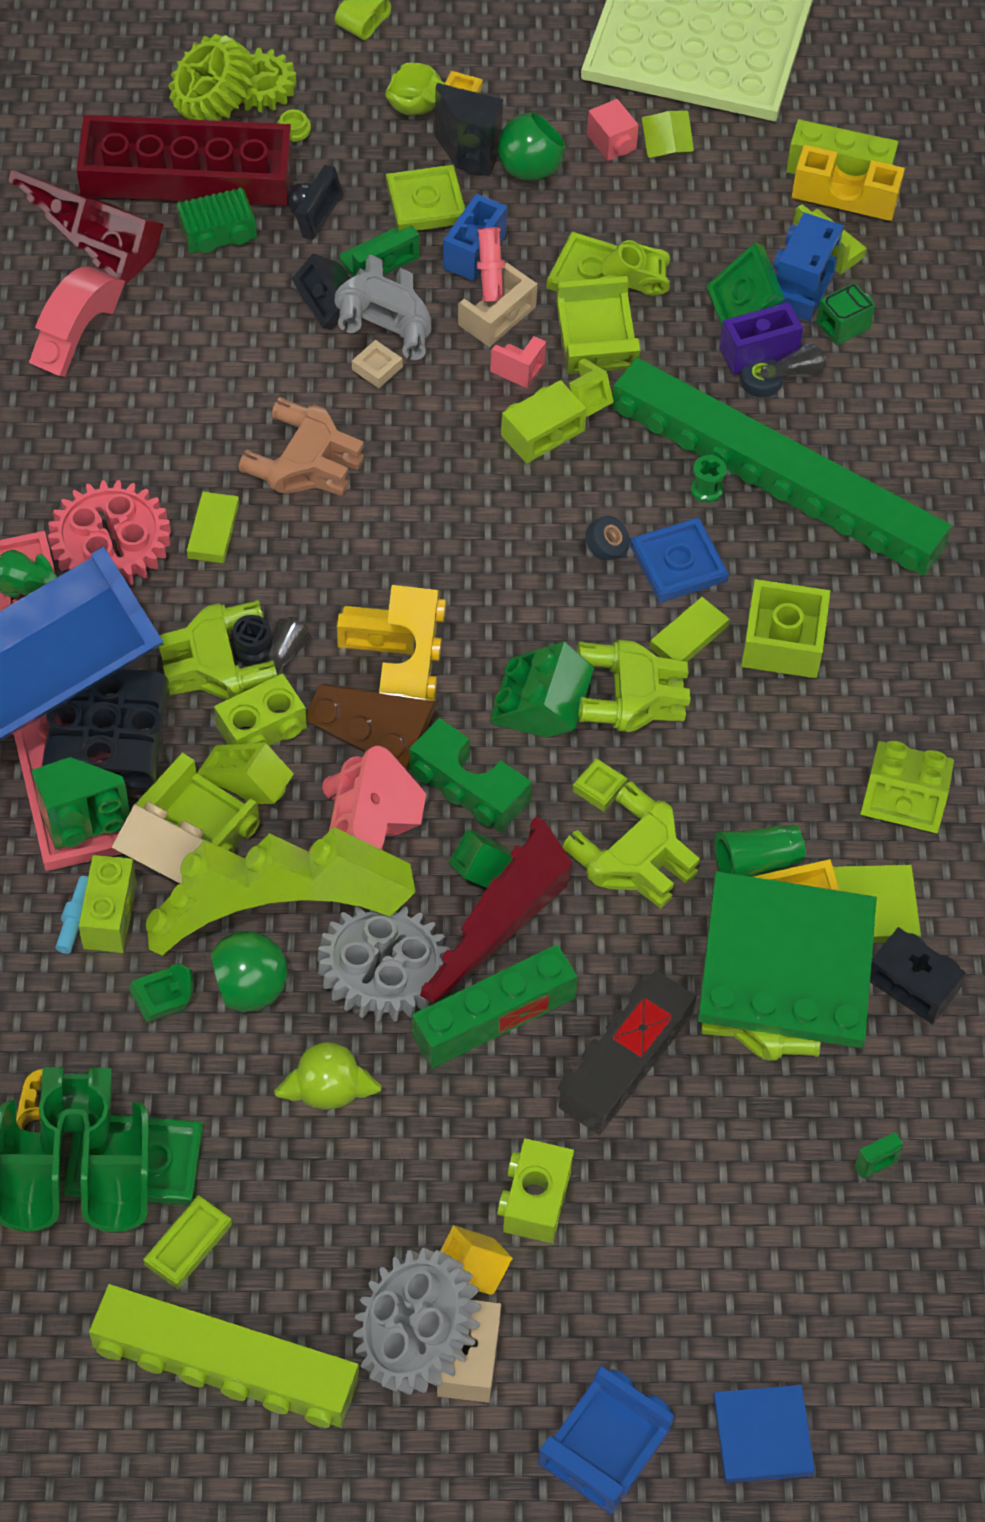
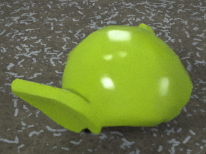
[385,63,446,115]
[274,1042,382,1110]

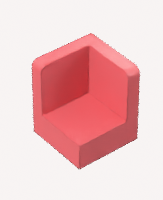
[490,336,546,389]

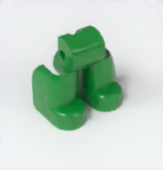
[0,1067,149,1232]

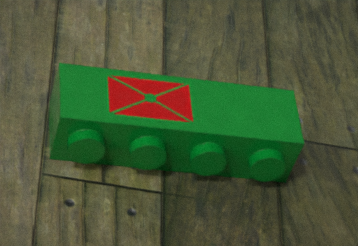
[412,944,578,1069]

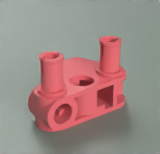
[309,746,426,851]

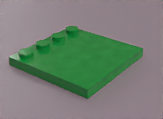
[697,871,877,1048]

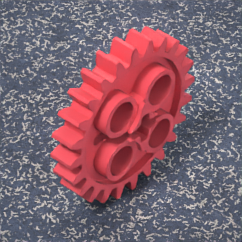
[48,480,171,585]

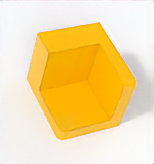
[440,1225,513,1295]

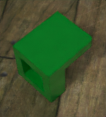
[448,829,512,888]

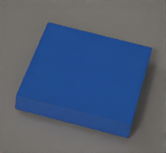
[630,517,729,603]
[713,1385,815,1484]

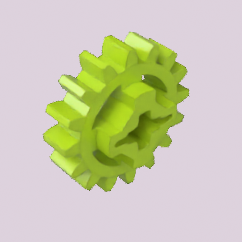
[238,48,296,112]

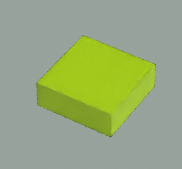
[572,758,628,812]

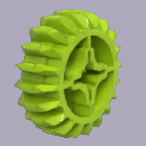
[168,34,255,121]

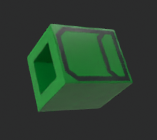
[816,282,875,346]

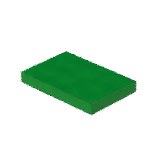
[64,1115,203,1206]

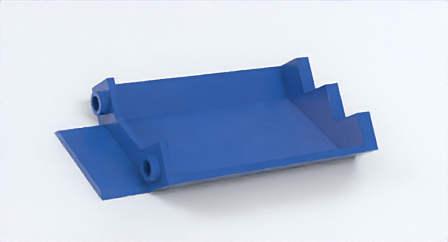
[0,546,164,741]

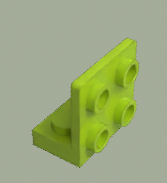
[860,741,954,834]

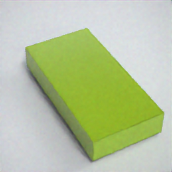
[187,491,239,564]
[650,597,730,662]
[143,1195,232,1290]

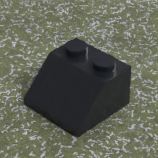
[435,83,503,176]

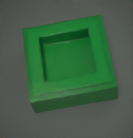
[854,1132,903,1179]

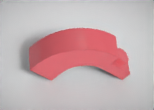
[29,266,125,377]

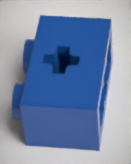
[443,194,507,281]

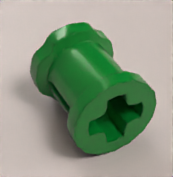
[691,455,727,503]

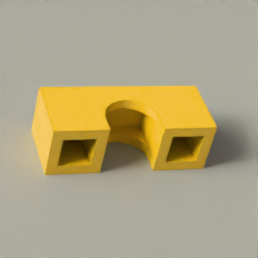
[791,145,905,221]
[379,585,446,699]

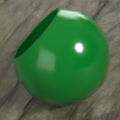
[497,112,565,182]
[211,931,288,1013]

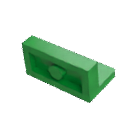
[339,226,419,277]

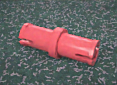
[477,227,505,301]

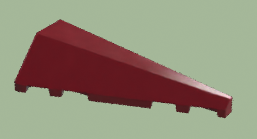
[8,169,164,286]
[420,816,572,1004]

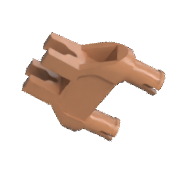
[239,397,364,496]

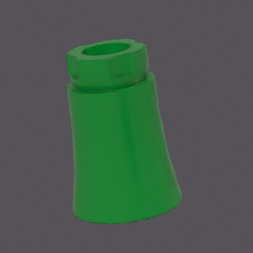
[714,824,806,877]

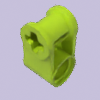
[334,0,391,40]
[601,240,670,296]

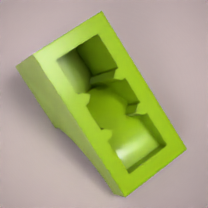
[197,743,294,804]

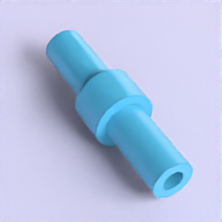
[55,876,88,954]

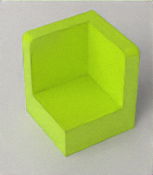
[642,111,694,158]
[569,358,614,417]

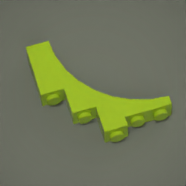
[146,827,415,956]

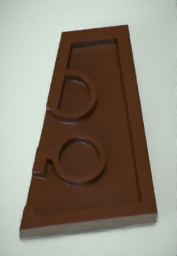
[306,683,439,770]

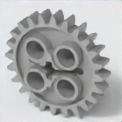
[317,906,450,1021]
[353,1248,481,1395]

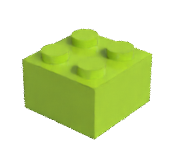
[741,579,831,678]

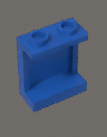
[538,1366,674,1515]

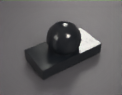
[287,165,343,240]

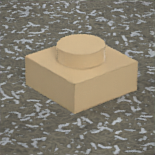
[352,340,403,388]

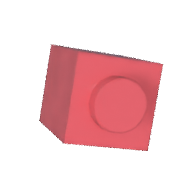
[587,99,639,161]

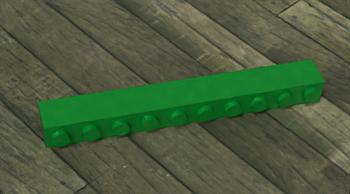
[611,358,952,576]

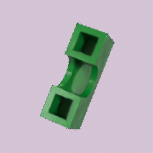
[409,718,532,833]

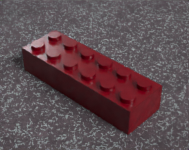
[76,115,293,206]

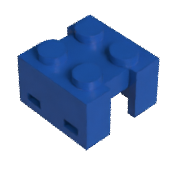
[773,212,844,322]

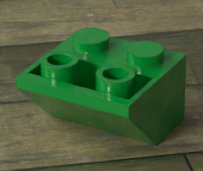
[489,642,594,738]
[32,757,130,850]

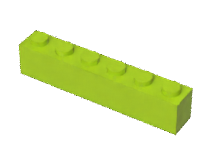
[89,1284,359,1428]

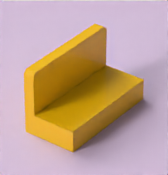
[337,606,415,655]

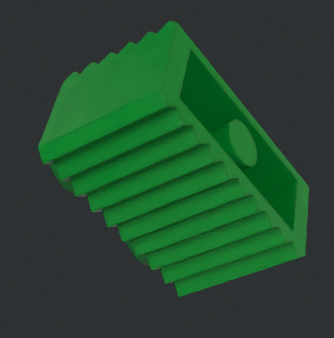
[176,187,257,254]

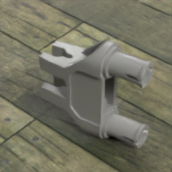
[335,255,431,360]

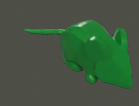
[0,550,57,598]

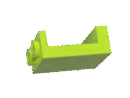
[556,275,641,375]
[132,752,260,853]

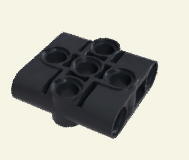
[41,669,169,789]

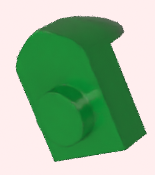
[129,964,194,1022]

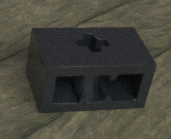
[870,927,966,1025]

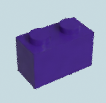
[719,302,803,374]

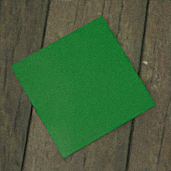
[706,242,785,325]

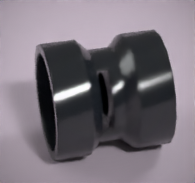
[232,615,272,667]

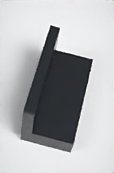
[291,254,350,330]

